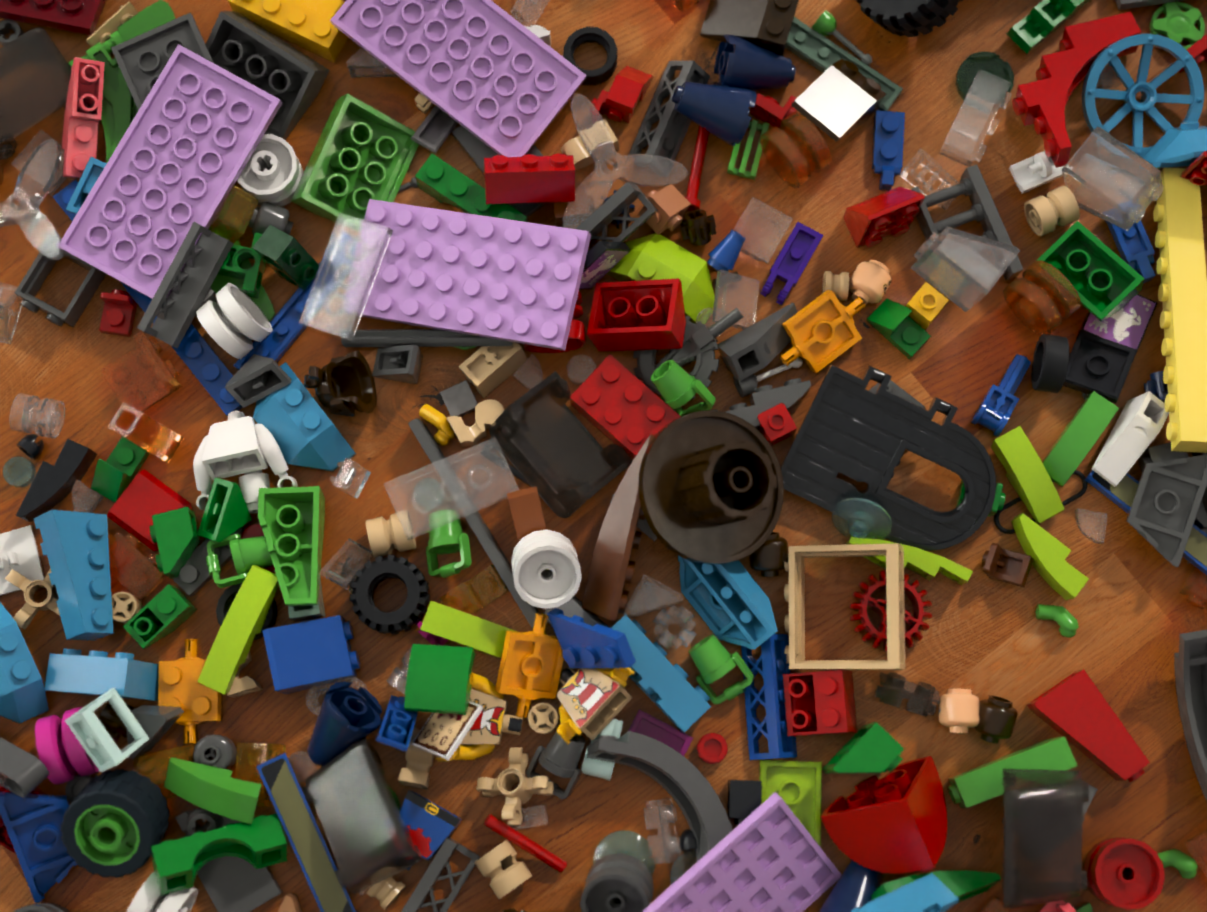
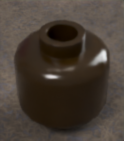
[749,532,788,577]
[974,695,1018,744]

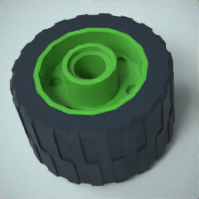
[61,769,170,878]

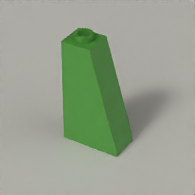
[948,736,1077,808]

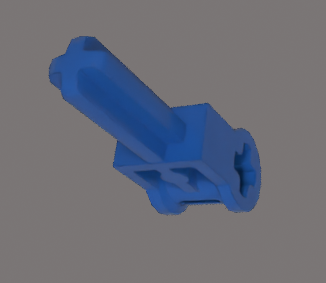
[971,354,1031,437]

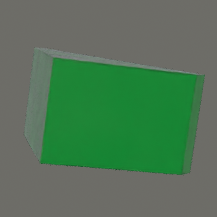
[197,477,252,542]

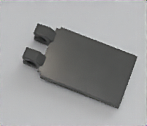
[175,810,282,912]

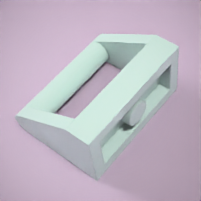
[65,687,150,772]

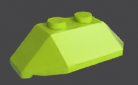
[607,233,716,324]

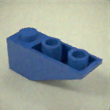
[375,695,418,752]

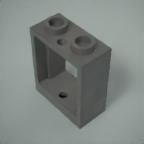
[15,233,106,328]

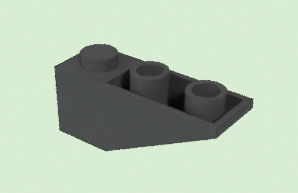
[718,303,797,381]

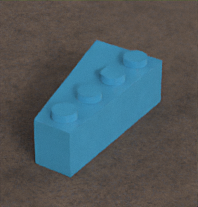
[33,510,114,641]
[611,614,711,733]

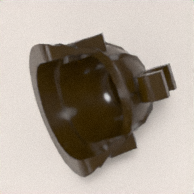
[304,351,376,417]

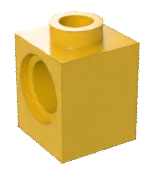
[906,282,949,330]

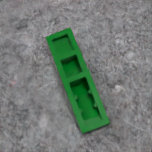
[1007,0,1090,54]
[871,870,1001,904]

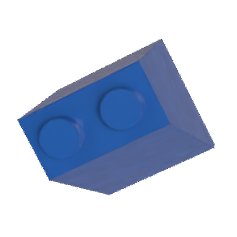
[262,615,360,694]

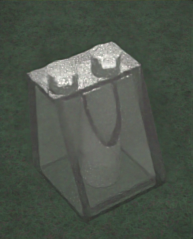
[1062,126,1163,231]
[911,227,1021,312]

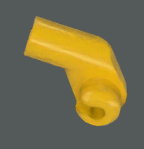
[419,404,454,446]

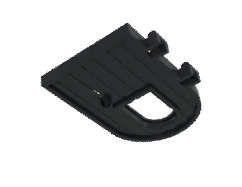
[780,364,996,551]

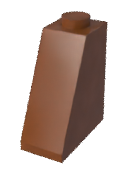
[507,486,547,542]

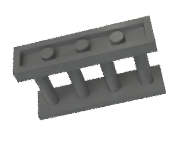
[912,164,1024,302]

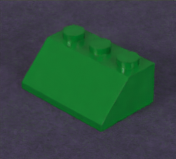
[1035,221,1145,322]
[822,722,905,774]

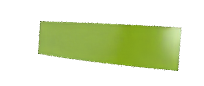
[846,537,973,585]
[197,565,279,695]
[420,600,518,659]

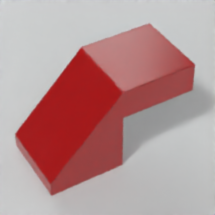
[605,66,653,114]

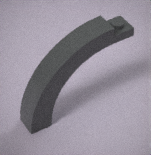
[1174,630,1207,801]
[587,731,732,862]

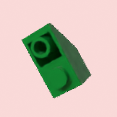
[150,507,200,579]
[123,584,197,649]

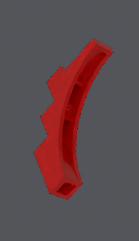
[1013,11,1141,168]

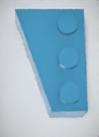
[44,649,159,701]

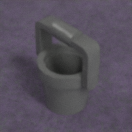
[526,731,586,799]

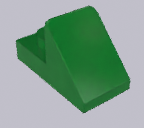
[866,298,931,359]
[91,437,149,503]

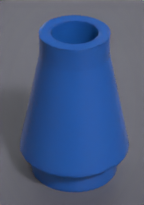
[707,229,746,275]

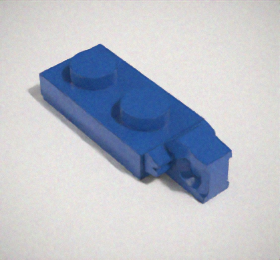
[872,110,905,191]
[1103,201,1155,284]

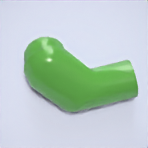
[1035,604,1079,638]
[1157,849,1198,879]

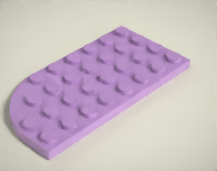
[642,792,842,912]

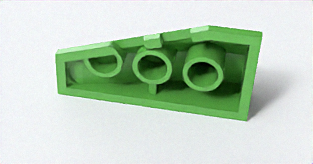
[258,486,325,606]

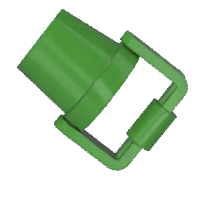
[650,360,716,416]
[426,510,472,578]
[206,534,273,588]
[689,634,754,704]

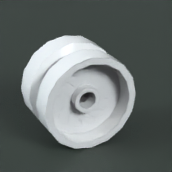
[237,134,304,207]
[196,283,273,360]
[511,530,582,609]
[127,871,198,912]

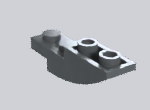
[715,378,811,430]

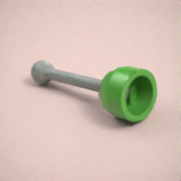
[812,10,872,65]

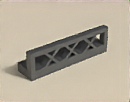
[626,61,710,177]
[576,182,658,242]
[137,222,234,348]
[401,837,481,912]

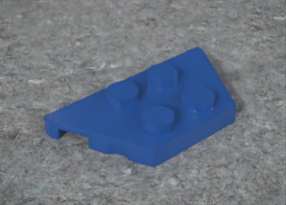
[0,792,78,904]

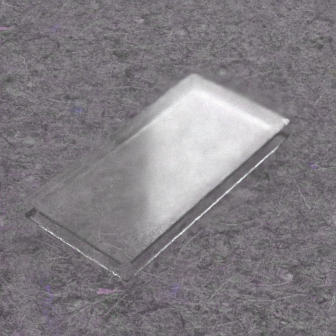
[299,213,393,341]
[384,437,519,540]

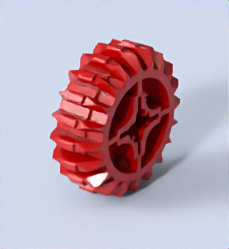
[849,570,932,652]

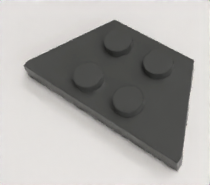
[1126,455,1207,567]

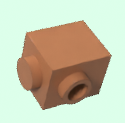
[638,184,691,235]

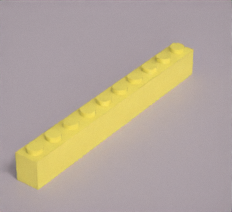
[1152,167,1207,453]

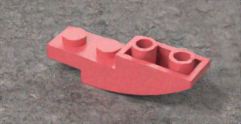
[62,57,105,179]

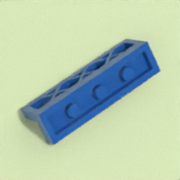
[741,634,797,760]

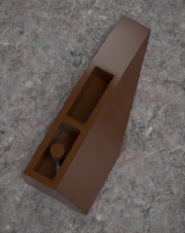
[582,433,656,621]

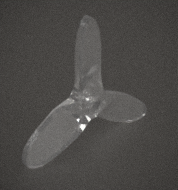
[562,93,688,229]
[0,139,64,261]

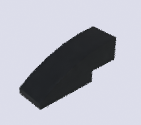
[16,439,97,522]

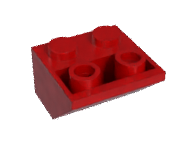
[783,669,857,736]

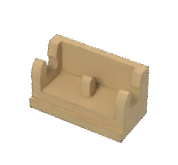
[458,342,528,398]

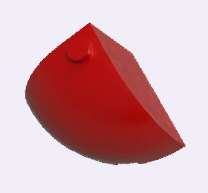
[820,756,947,874]

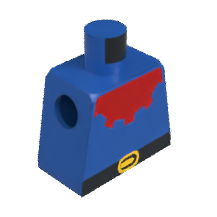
[390,790,462,870]

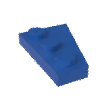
[547,608,636,668]

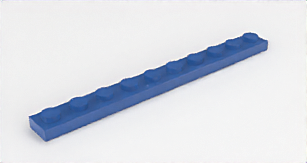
[53,179,243,416]

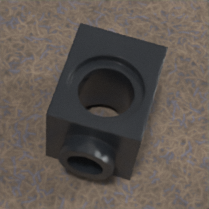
[727,780,761,825]

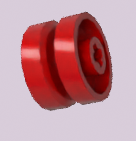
[1083,837,1165,910]

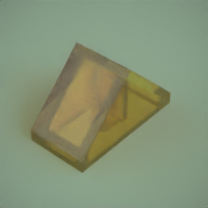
[208,185,259,243]

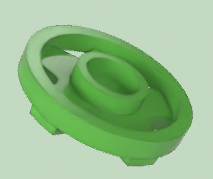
[1149,2,1205,50]

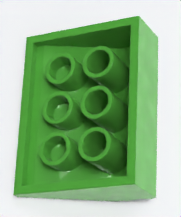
[291,93,419,232]

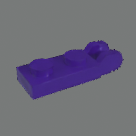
[760,222,823,305]

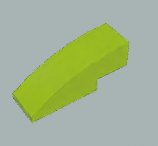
[991,426,1065,525]
[1011,513,1089,600]

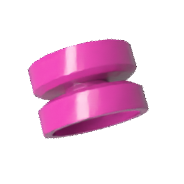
[35,707,100,785]

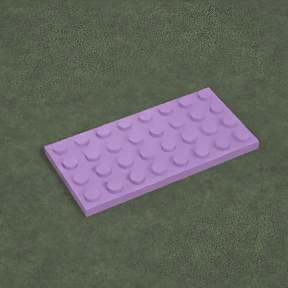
[330,0,587,157]
[58,44,282,299]
[342,199,591,351]

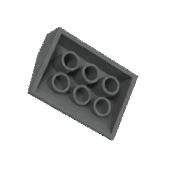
[206,11,330,140]

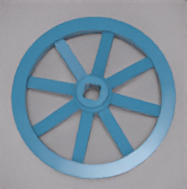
[1082,34,1204,158]

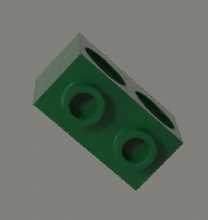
[252,225,321,290]

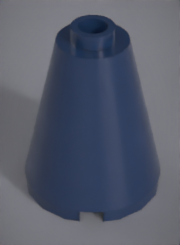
[714,34,796,91]
[672,82,756,147]
[307,682,382,766]
[819,860,882,912]

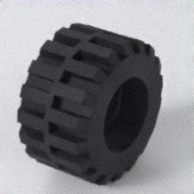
[350,555,430,635]

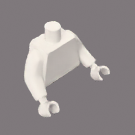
[193,411,298,510]

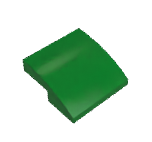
[404,644,475,715]

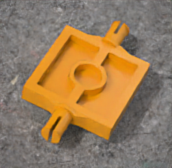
[779,290,866,373]
[495,613,564,718]
[158,639,222,744]

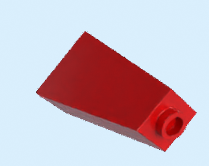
[1027,669,1150,782]

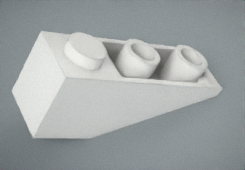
[1091,391,1169,487]

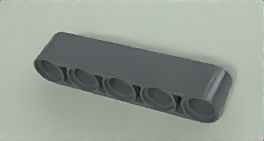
[0,737,49,798]

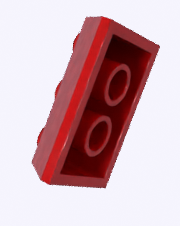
[484,153,575,204]
[587,278,686,352]

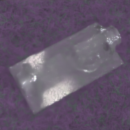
[643,798,681,864]

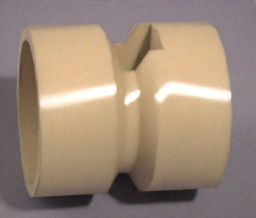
[1024,186,1080,236]
[366,510,416,558]
[474,840,533,899]

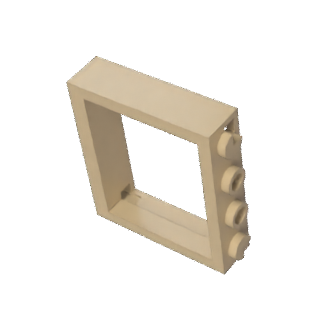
[784,543,905,670]

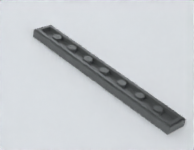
[408,418,540,628]

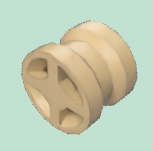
[822,271,849,301]
[112,592,143,624]
[528,703,559,734]
[367,869,406,910]

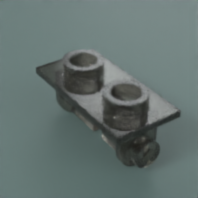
[874,672,940,717]

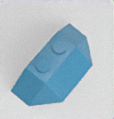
[1141,122,1207,169]
[253,362,356,472]
[678,555,778,650]
[0,602,49,724]

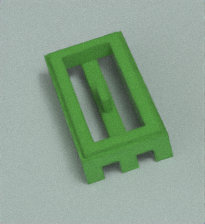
[727,120,769,180]

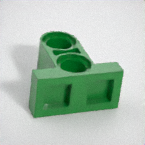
[218,233,266,298]

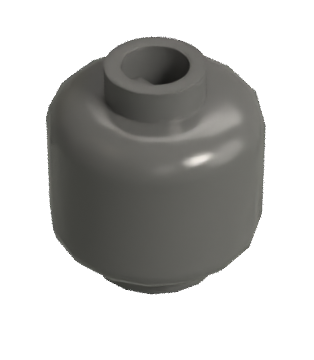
[248,202,294,236]
[193,734,237,770]

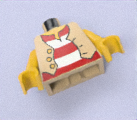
[557,667,635,744]
[436,672,523,762]

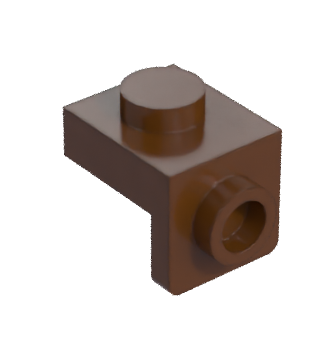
[982,543,1034,588]

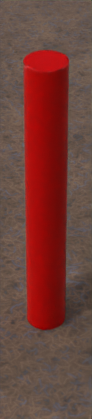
[484,814,567,873]

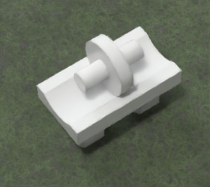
[1009,151,1071,194]

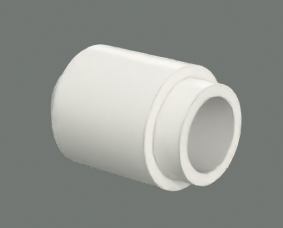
[239,470,270,514]

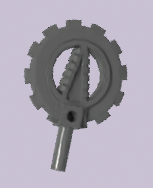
[633,308,744,400]

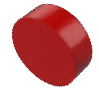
[697,733,728,764]

